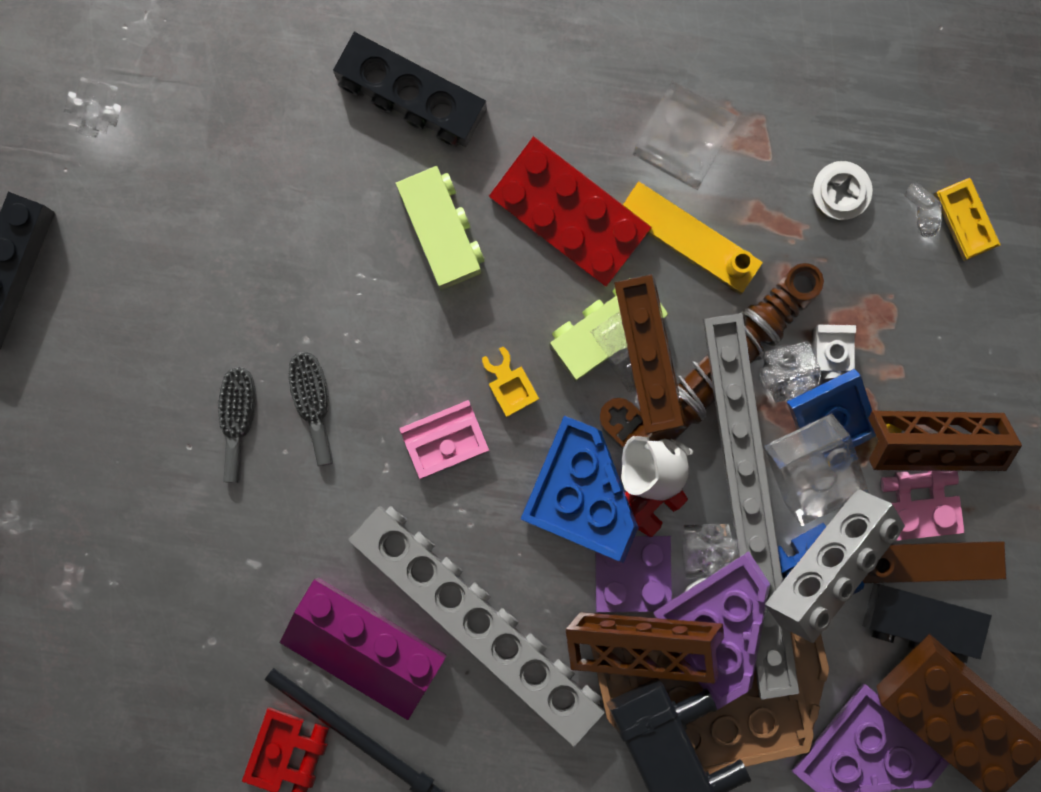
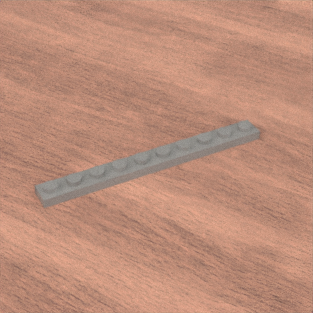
[703,313,799,700]

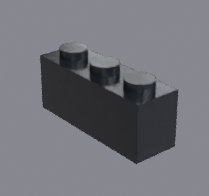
[862,583,992,664]

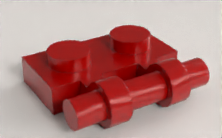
[242,707,329,792]

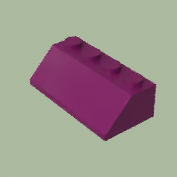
[279,578,447,720]

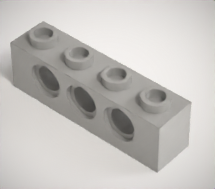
[765,489,905,643]

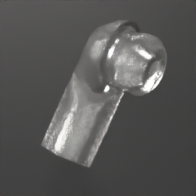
[904,181,942,238]

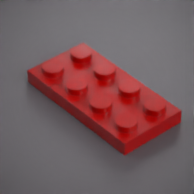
[489,136,652,287]

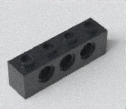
[333,31,487,147]

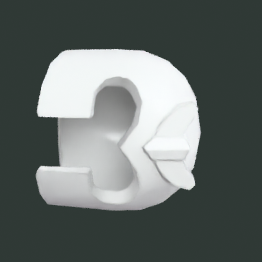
[621,436,693,500]

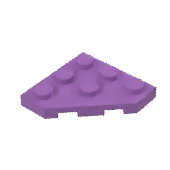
[653,551,770,710]
[791,683,950,792]

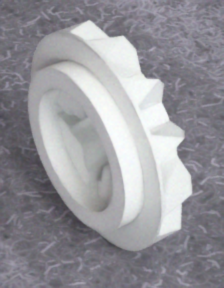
[812,161,873,221]

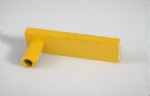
[623,181,763,295]

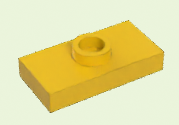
[934,178,1001,261]

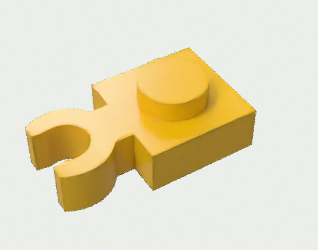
[482,346,539,418]

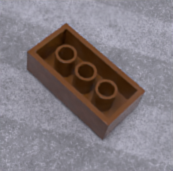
[876,634,1041,792]

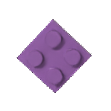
[595,536,672,612]

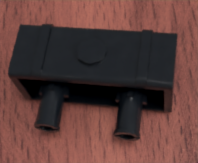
[606,678,751,792]

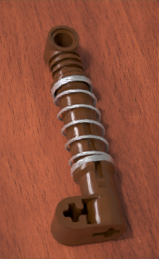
[600,263,824,450]

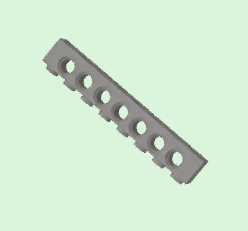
[348,506,605,747]

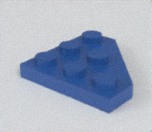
[521,416,638,563]

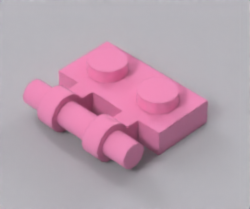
[881,471,964,541]

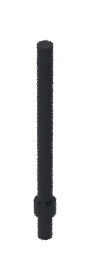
[265,668,445,792]

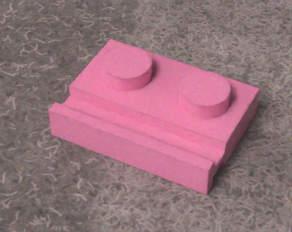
[399,400,489,480]

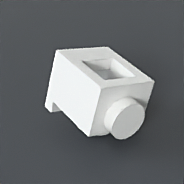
[812,325,856,380]

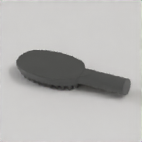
[288,352,332,466]
[218,367,256,483]

